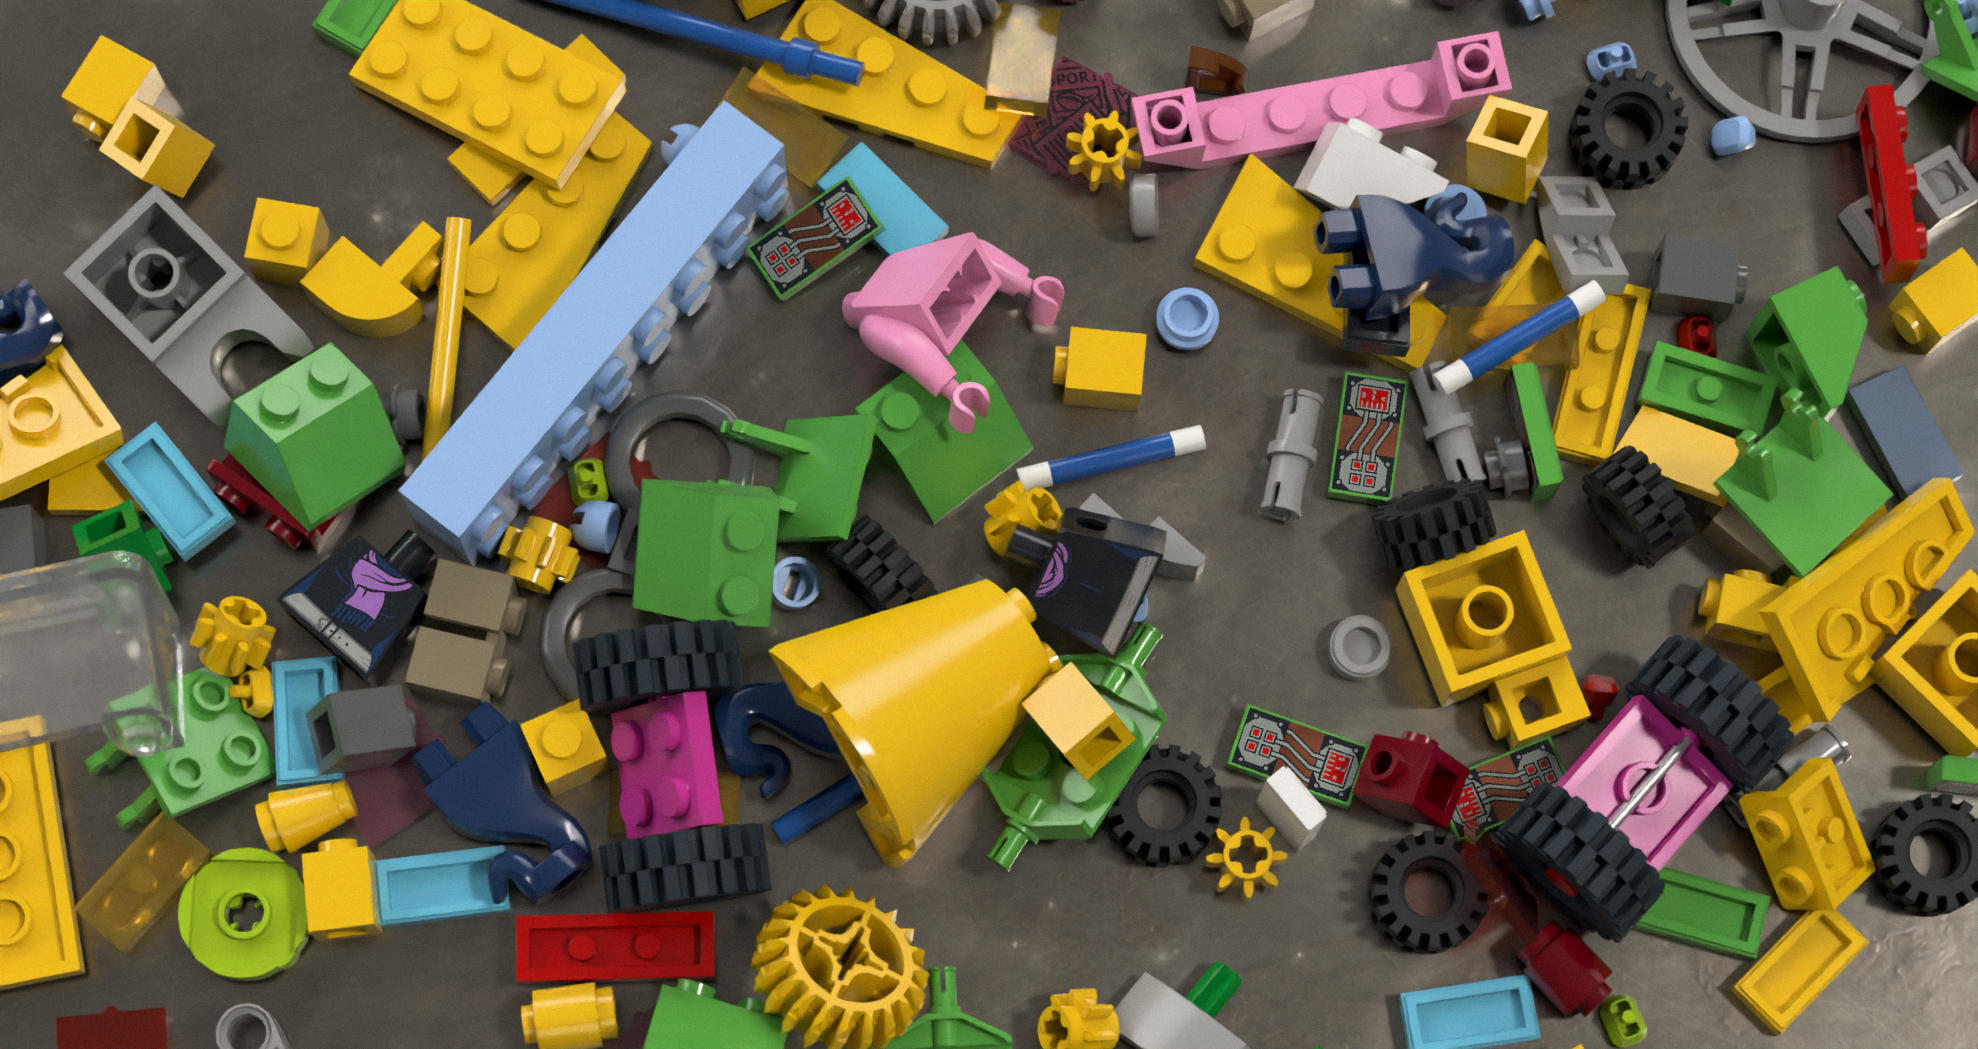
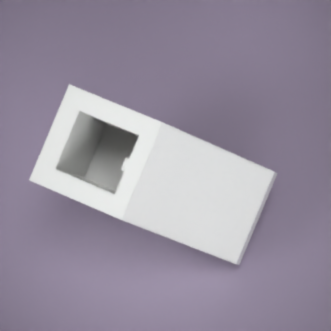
[1293,117,1449,210]

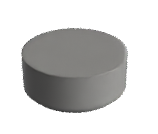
[1130,174,1159,237]
[1328,615,1394,682]

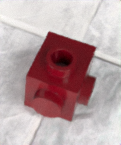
[1352,731,1470,829]

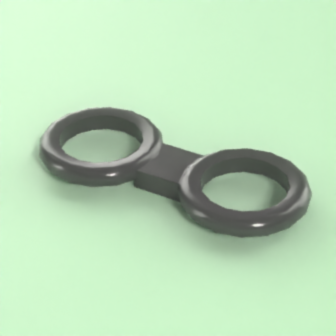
[538,390,756,715]

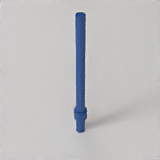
[543,0,865,87]

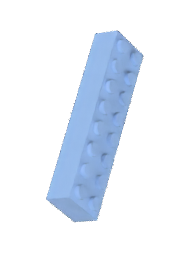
[398,100,789,566]

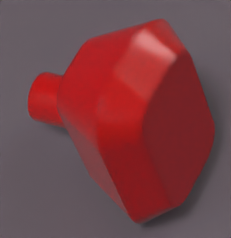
[1678,316,1717,358]
[1581,674,1620,719]

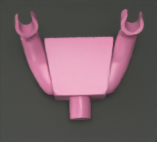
[842,232,1065,434]

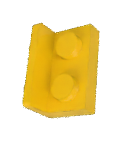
[1739,757,1877,910]

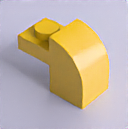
[300,221,444,338]

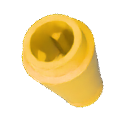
[255,779,358,854]

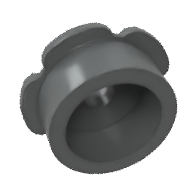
[380,383,426,446]
[1482,436,1529,498]

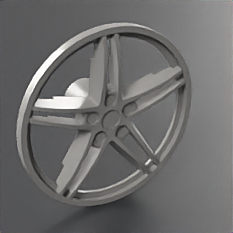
[1665,0,1940,143]

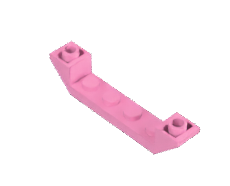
[1131,31,1512,170]

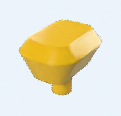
[229,666,274,719]

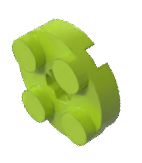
[178,847,310,981]

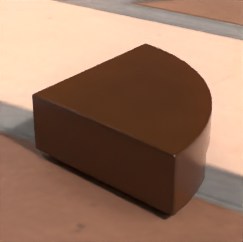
[1185,46,1248,96]

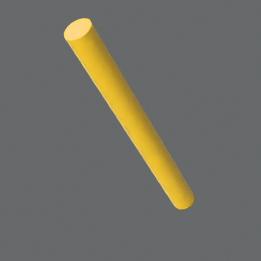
[421,217,472,463]

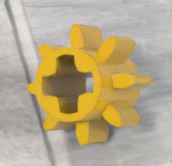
[1066,110,1142,192]
[984,481,1062,557]
[497,516,581,594]
[190,596,276,676]
[1204,817,1288,902]
[1038,988,1120,1049]

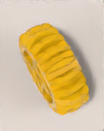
[750,884,930,1049]

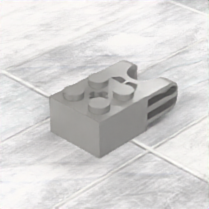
[63,184,314,432]

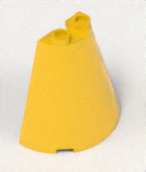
[768,579,1063,868]

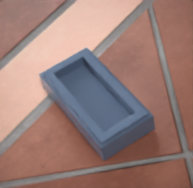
[1845,364,1964,501]

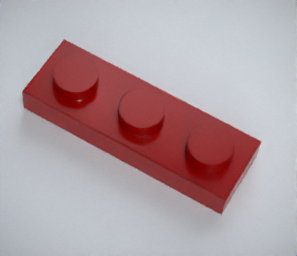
[1855,84,1928,284]
[516,911,715,985]

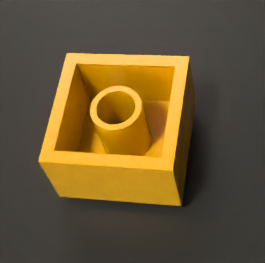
[1395,530,1572,707]
[1868,569,1978,757]

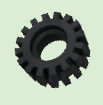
[1569,68,1688,190]
[1582,445,1695,569]
[1371,479,1497,569]
[825,515,939,613]
[1106,744,1223,868]
[1870,793,1978,917]
[1368,831,1491,954]

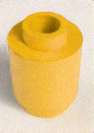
[521,982,619,1049]

